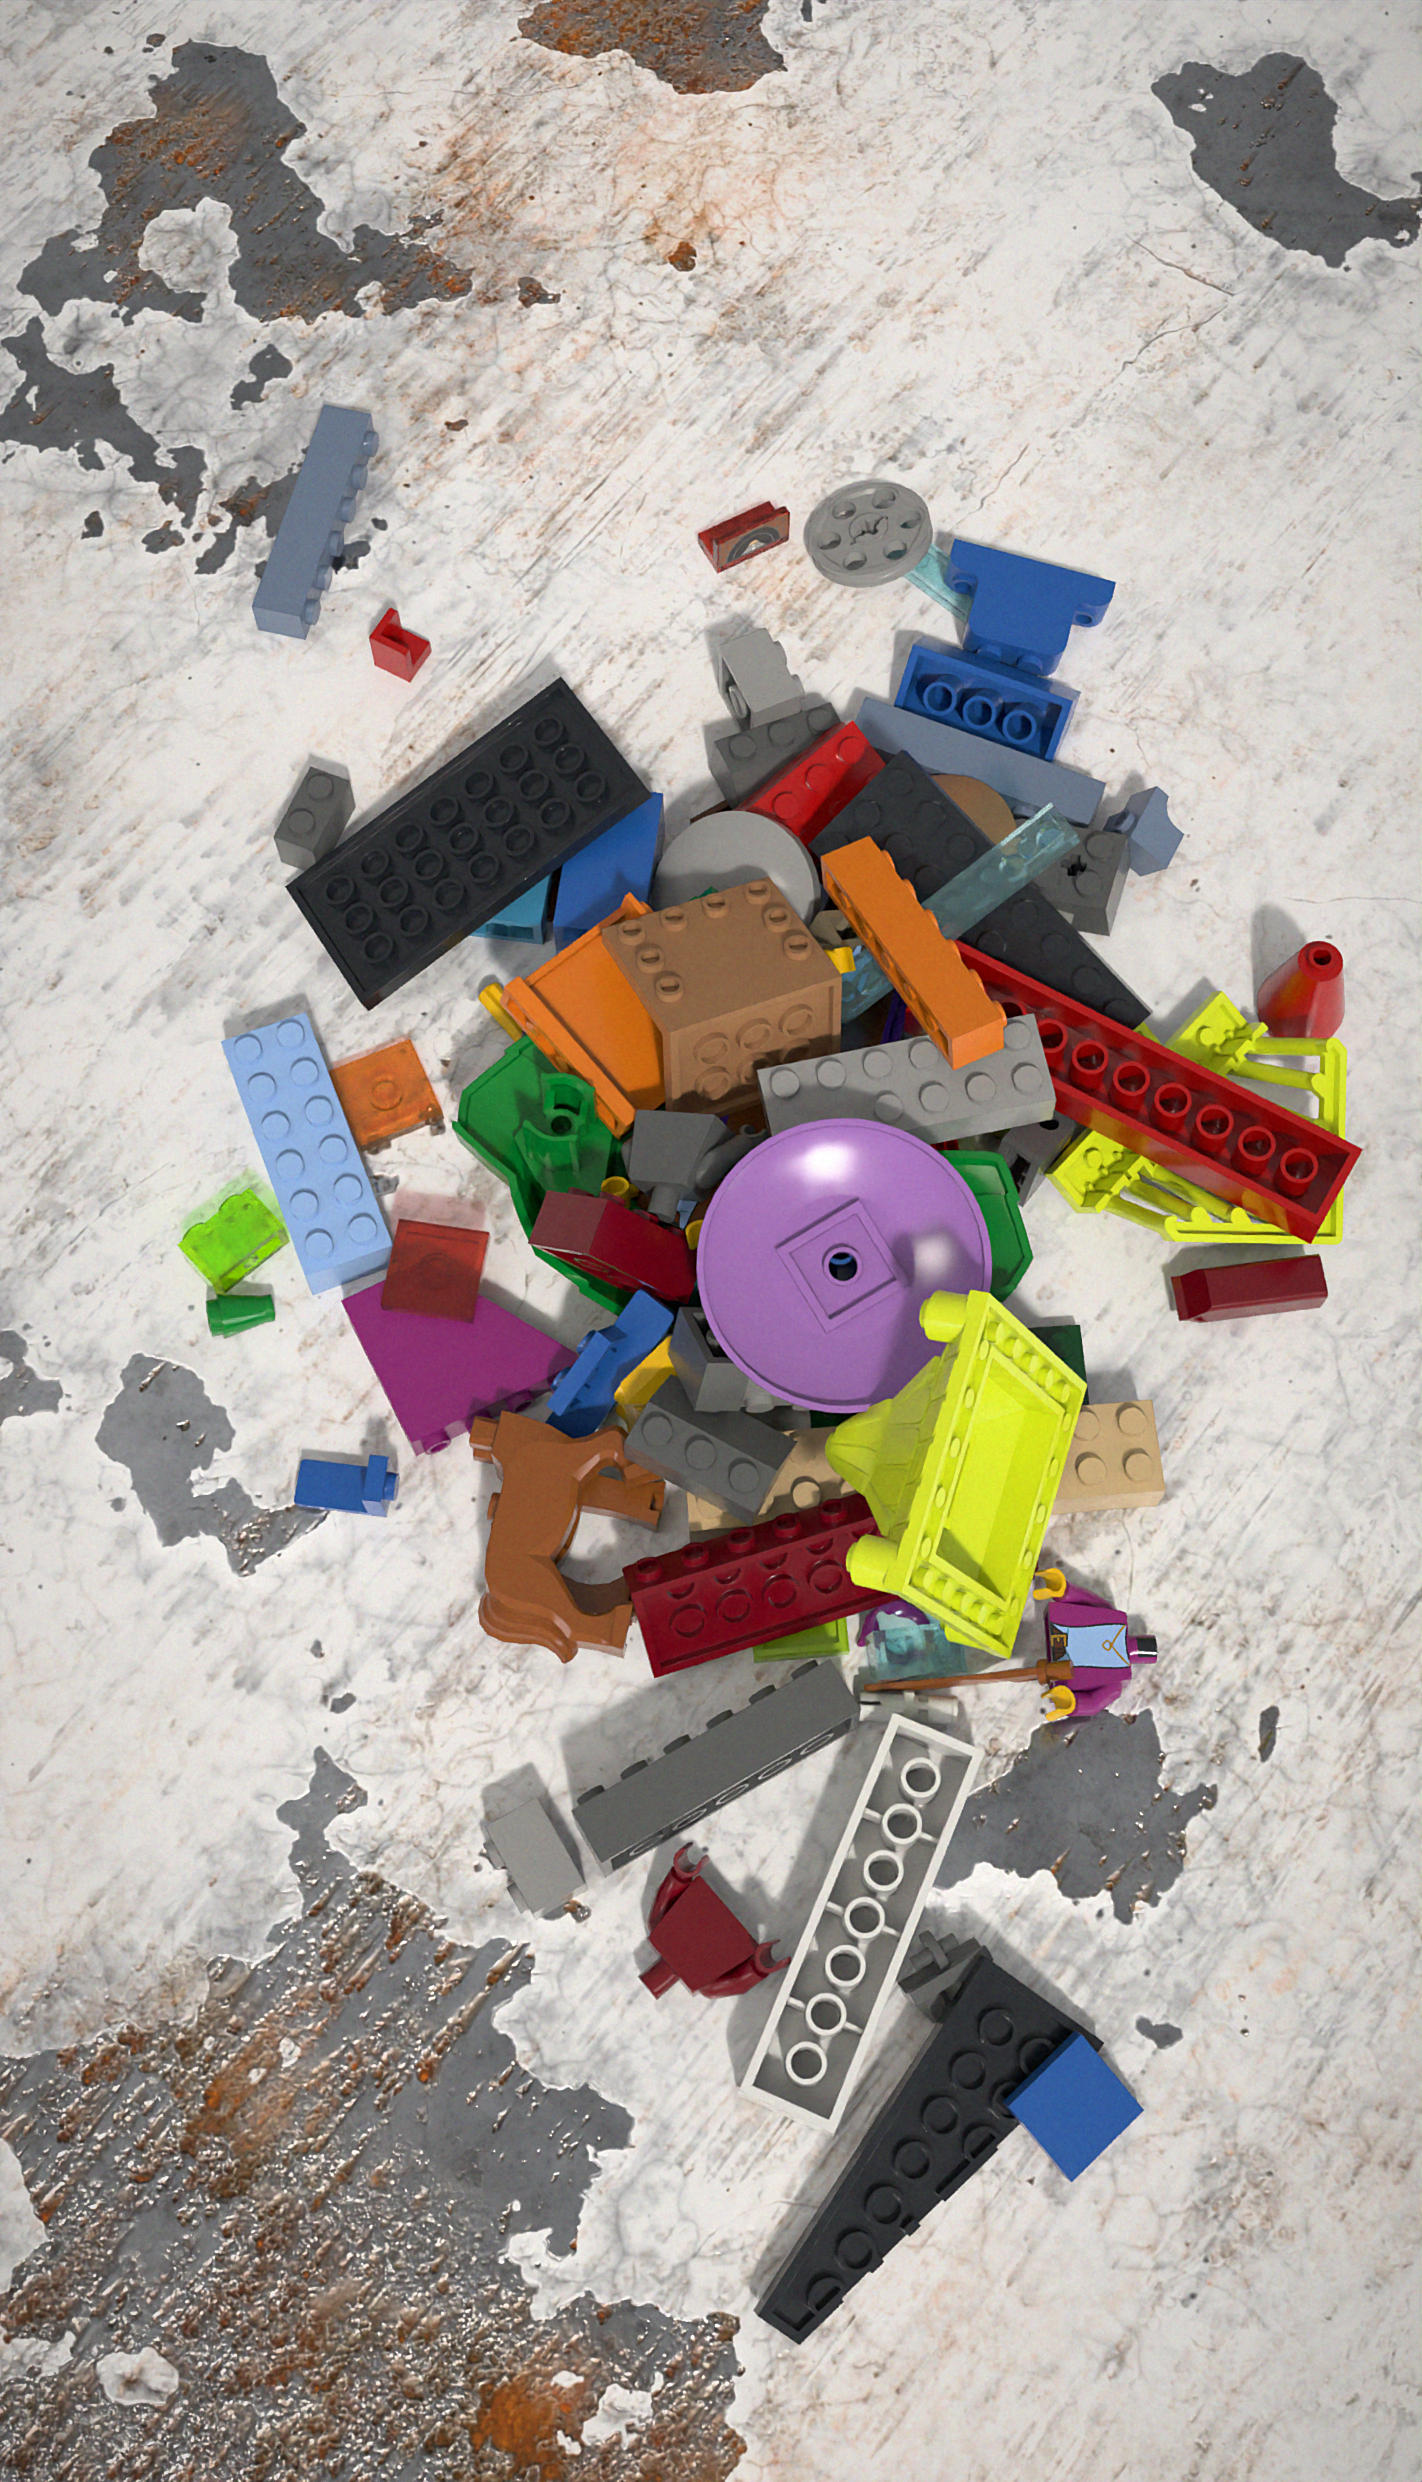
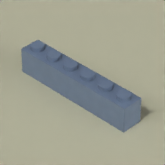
[252,405,379,640]
[854,697,1106,829]

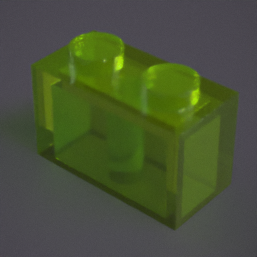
[177,1188,290,1295]

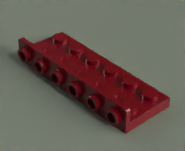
[622,1492,903,1679]

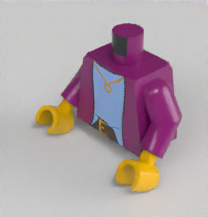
[1033,1568,1157,1721]

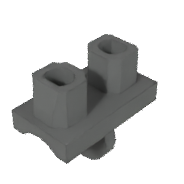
[897,1930,994,2024]

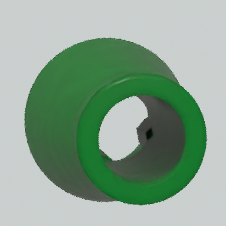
[205,1294,275,1339]

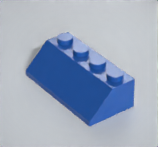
[894,636,1081,764]

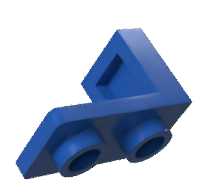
[294,1454,400,1518]

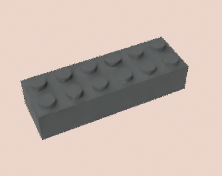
[571,1659,861,1878]

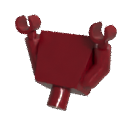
[638,1842,791,2000]

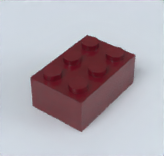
[528,1187,697,1304]

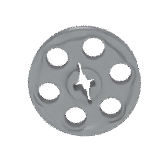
[808,483,933,588]

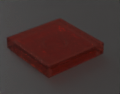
[380,1219,491,1324]

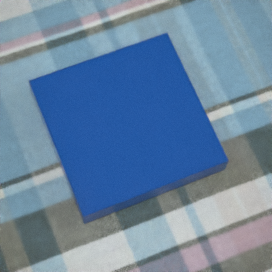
[1003,2031,1144,2182]

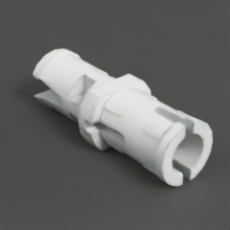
[859,1689,958,1728]

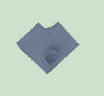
[1102,786,1185,877]

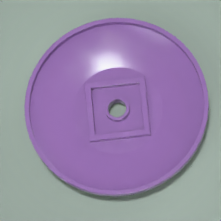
[696,1118,992,1413]

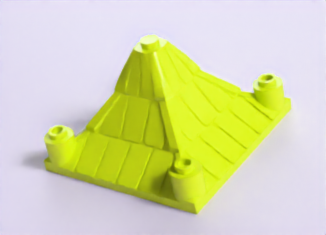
[825,1290,1087,1660]

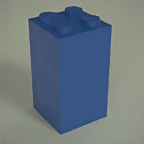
[553,792,665,954]

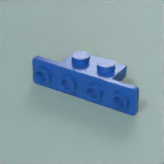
[545,1288,677,1439]

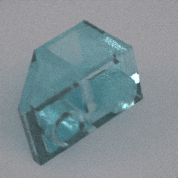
[865,1624,967,1684]

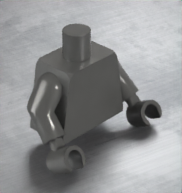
[621,1109,770,1223]

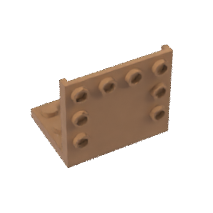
[601,876,842,1118]

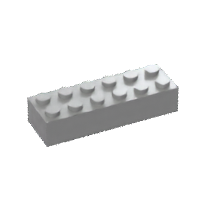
[757,1013,1056,1145]

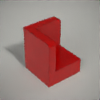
[369,608,432,683]

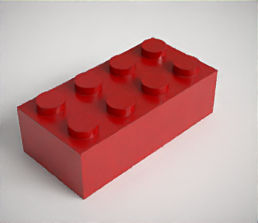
[733,720,886,865]

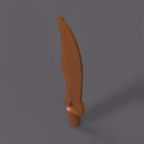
[864,1658,1075,1691]

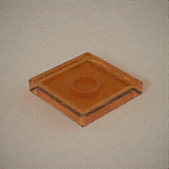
[328,1039,444,1152]

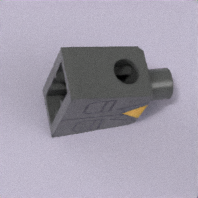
[997,1110,1076,1208]

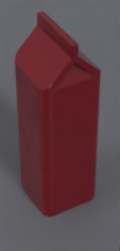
[1170,1254,1328,1323]

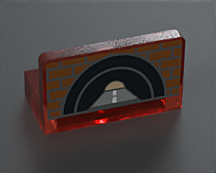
[698,501,790,574]

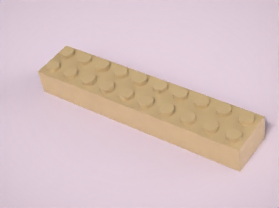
[686,1400,1166,1543]

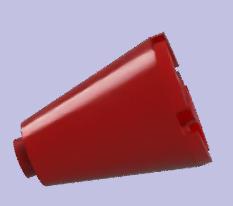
[1257,941,1345,1038]

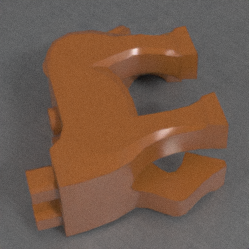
[469,1410,666,1664]

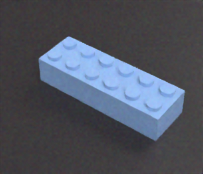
[221,1012,399,1295]

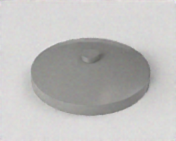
[652,811,821,929]

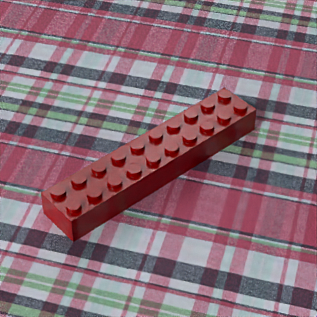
[904,936,1363,1244]

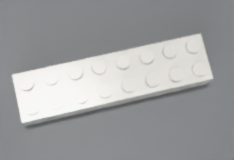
[739,1712,985,2137]

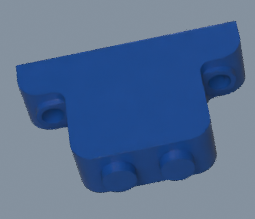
[944,539,1116,676]

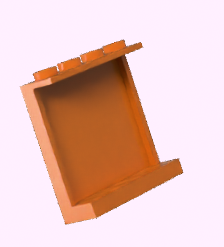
[499,892,665,1141]

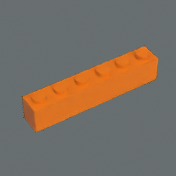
[821,836,1007,1070]

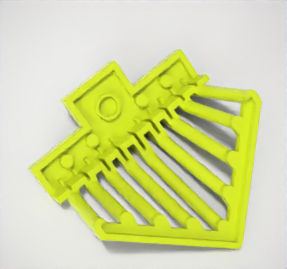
[1044,991,1347,1245]

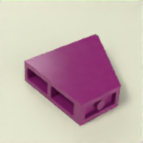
[341,1261,579,1456]

